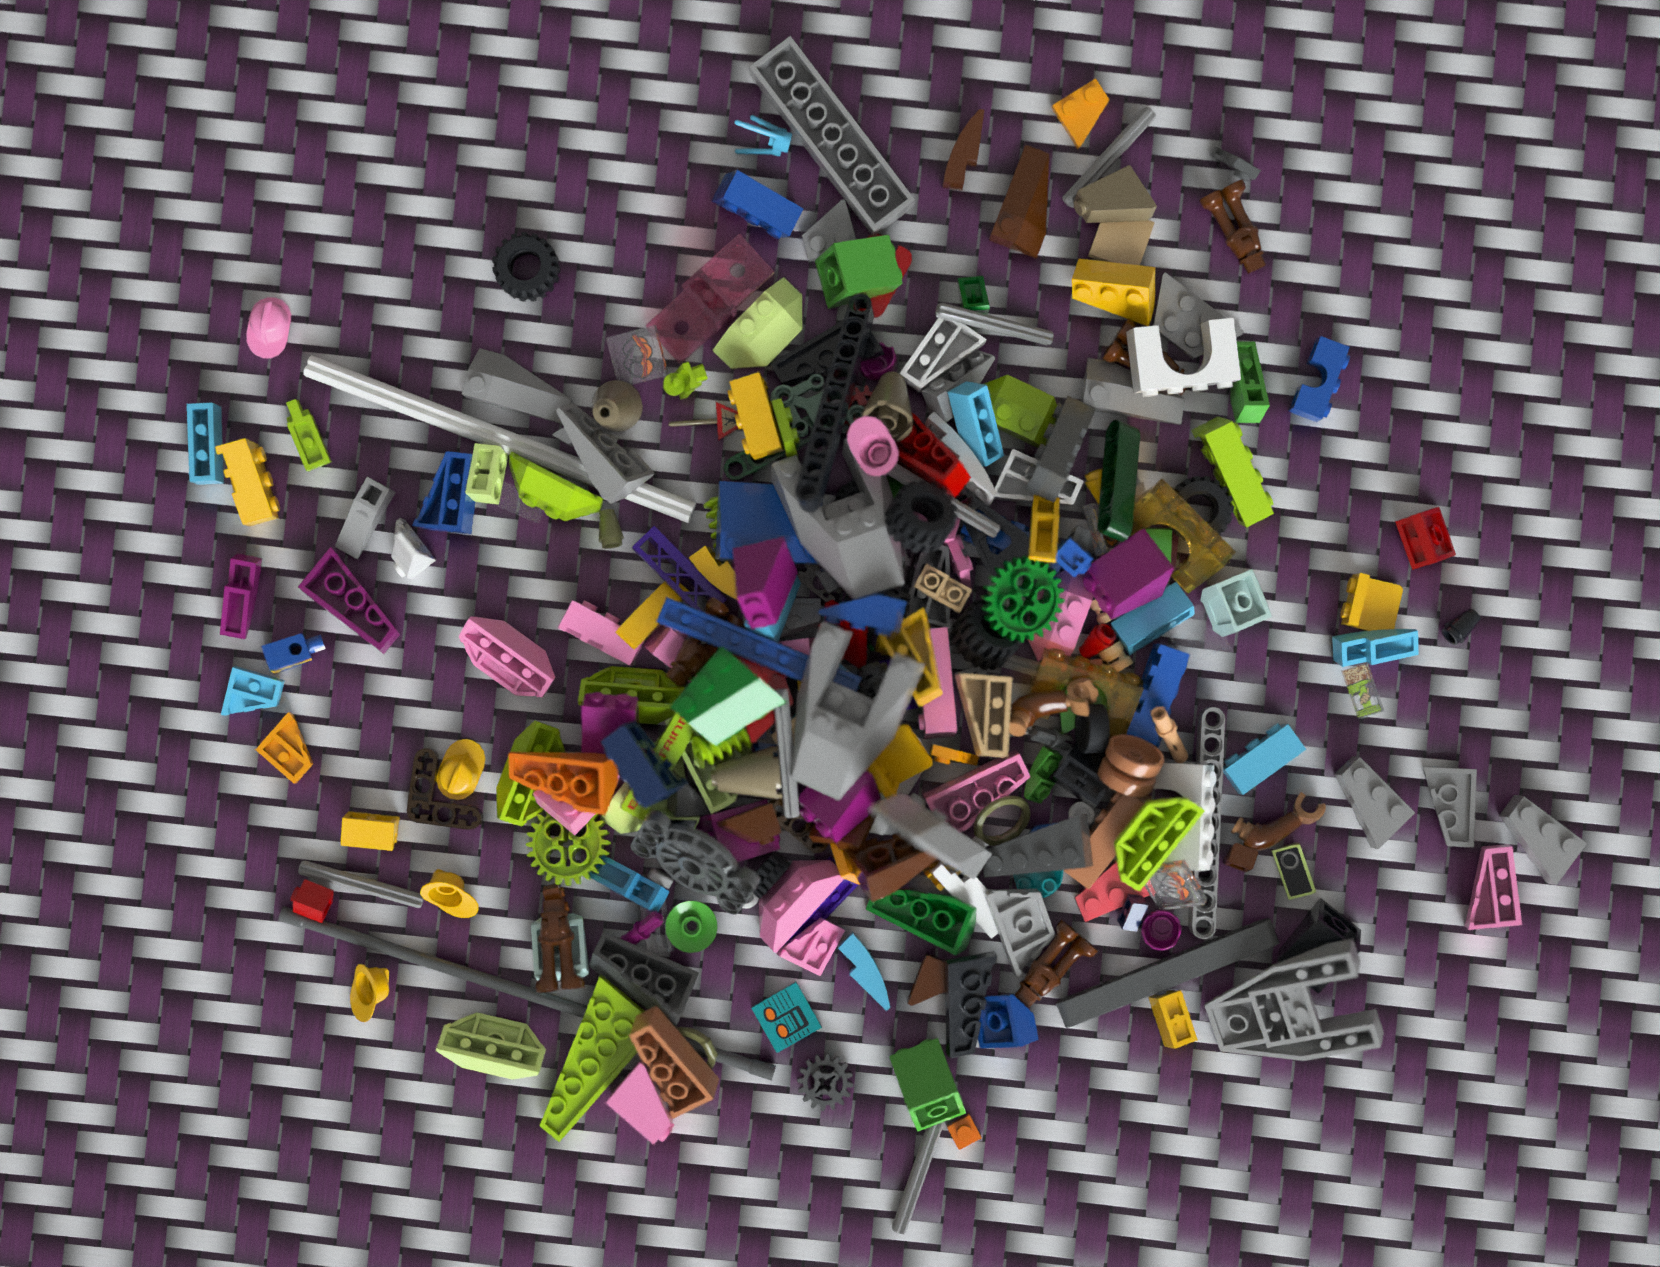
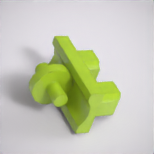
[663,362,708,399]

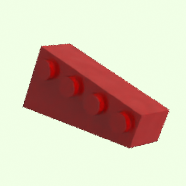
[893,413,971,497]

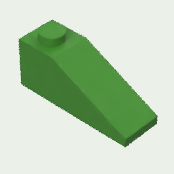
[1230,341,1270,423]

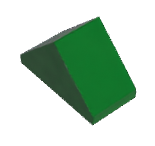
[958,276,990,314]

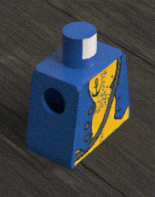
[261,633,326,674]

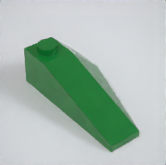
[865,889,976,955]

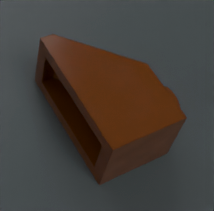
[716,803,782,846]
[907,952,945,1006]

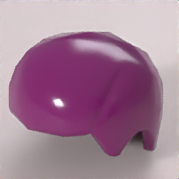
[860,342,897,381]
[1141,909,1181,951]

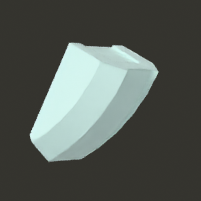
[1200,569,1272,637]
[531,913,589,981]

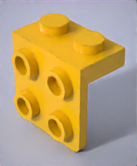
[1340,573,1403,631]
[866,724,933,799]

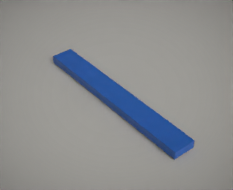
[656,597,862,691]

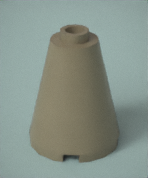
[861,372,913,442]
[592,380,643,432]
[711,746,782,799]

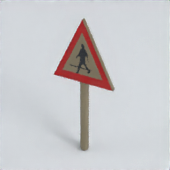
[668,402,739,440]

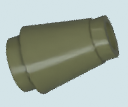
[599,509,624,549]

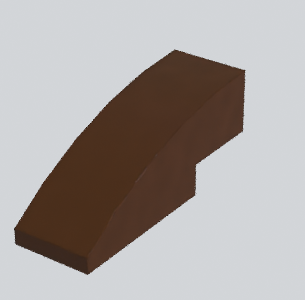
[942,109,984,190]

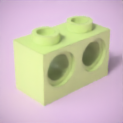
[465,443,508,504]

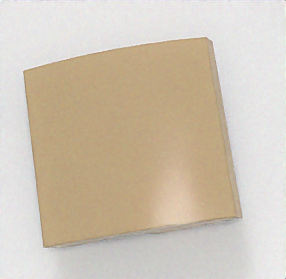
[1088,220,1155,265]

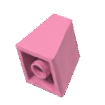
[606,1059,674,1145]

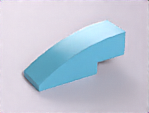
[1332,629,1419,667]
[838,931,890,1011]

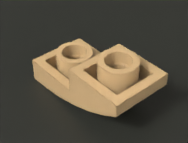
[914,564,972,613]

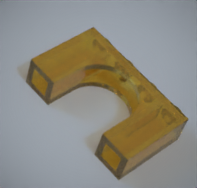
[1130,478,1236,594]
[1028,648,1144,740]

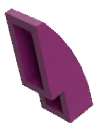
[220,553,262,639]

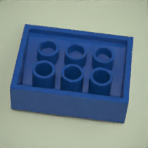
[715,481,823,565]

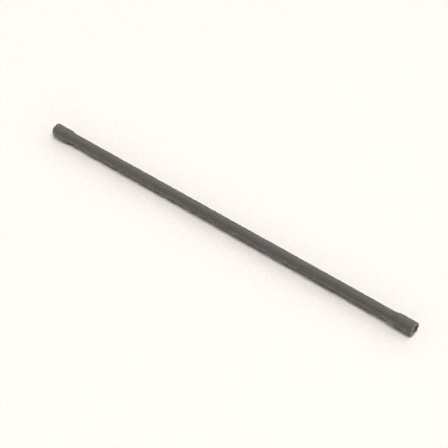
[278,906,776,1081]

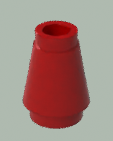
[1079,623,1116,659]

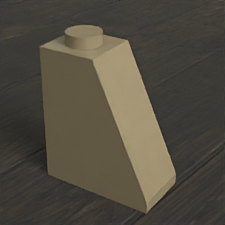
[1073,165,1157,223]

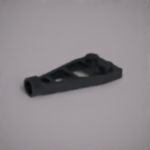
[949,486,1029,577]

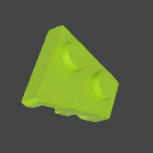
[772,398,800,458]

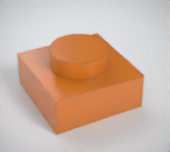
[946,1114,982,1150]

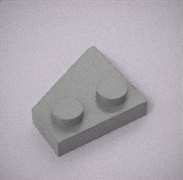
[802,199,856,262]

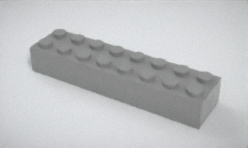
[749,36,915,237]

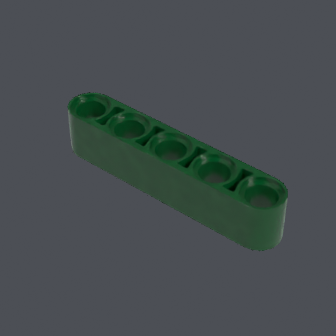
[724,416,834,482]
[1097,419,1140,542]

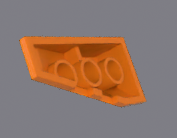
[509,752,618,815]

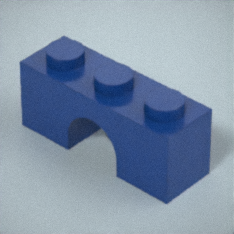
[1288,336,1350,422]

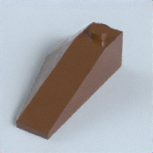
[989,145,1049,259]
[845,822,955,902]

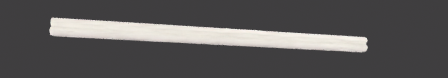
[304,355,696,523]

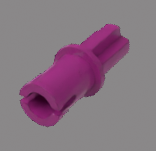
[620,911,664,945]

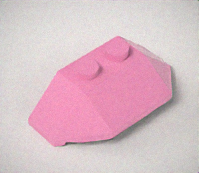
[1027,570,1093,669]
[458,616,556,697]
[759,860,844,953]

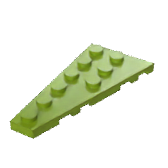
[539,974,645,1142]

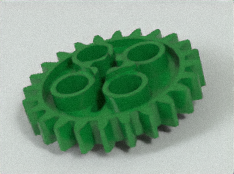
[981,556,1065,642]

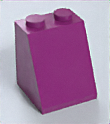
[1082,529,1174,620]
[733,537,798,629]
[581,692,639,754]
[798,770,882,843]
[696,799,780,862]

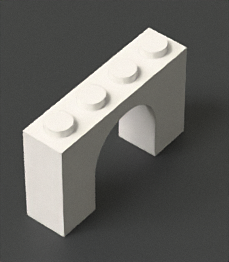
[1126,318,1241,397]
[1153,762,1216,871]

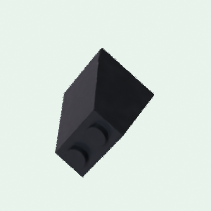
[1277,898,1361,994]

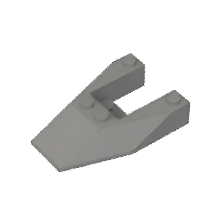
[771,438,904,600]
[791,622,925,800]
[869,792,992,880]
[1204,939,1384,1061]

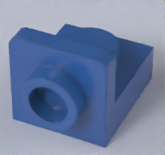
[1056,536,1093,578]

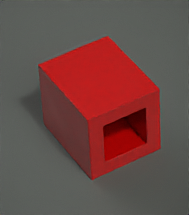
[291,879,334,923]

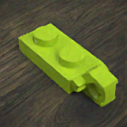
[286,399,332,472]

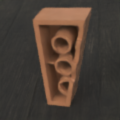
[1064,791,1152,889]
[629,1005,719,1119]

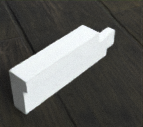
[931,863,998,939]

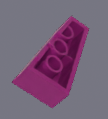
[298,547,400,654]

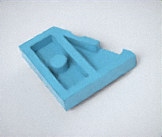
[221,666,285,716]

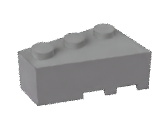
[1334,756,1415,850]
[1499,795,1587,885]

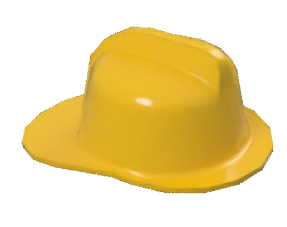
[436,739,486,800]
[420,869,479,918]
[350,964,389,1022]

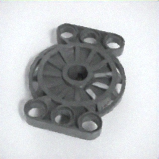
[630,810,760,915]

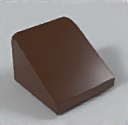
[1222,843,1258,873]

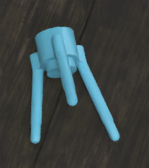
[734,115,792,157]

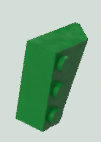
[670,647,787,746]

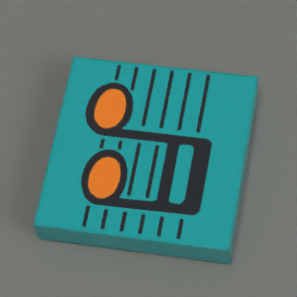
[751,981,822,1053]

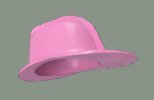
[247,297,291,358]
[847,416,898,476]

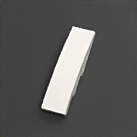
[925,412,997,507]

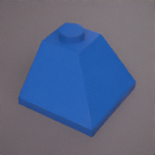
[978,994,1039,1048]

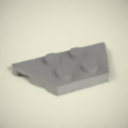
[1152,273,1244,359]
[983,889,1056,978]

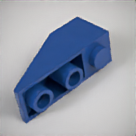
[818,594,907,636]

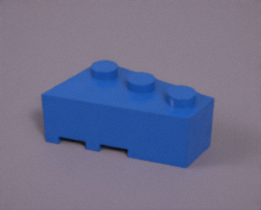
[711,170,803,239]
[412,451,475,534]

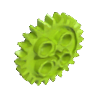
[525,812,611,886]

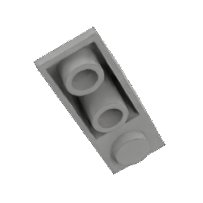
[921,350,995,422]
[335,477,396,559]

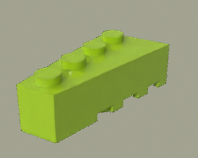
[1191,417,1274,528]

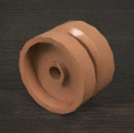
[1098,734,1164,797]

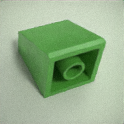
[815,235,903,309]
[889,1038,966,1132]

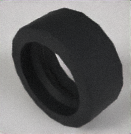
[1075,704,1110,753]

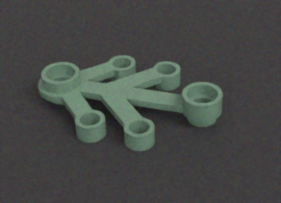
[771,374,864,437]

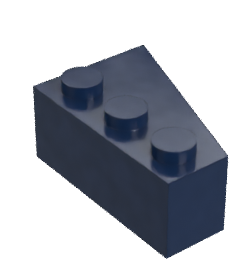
[601,721,688,808]

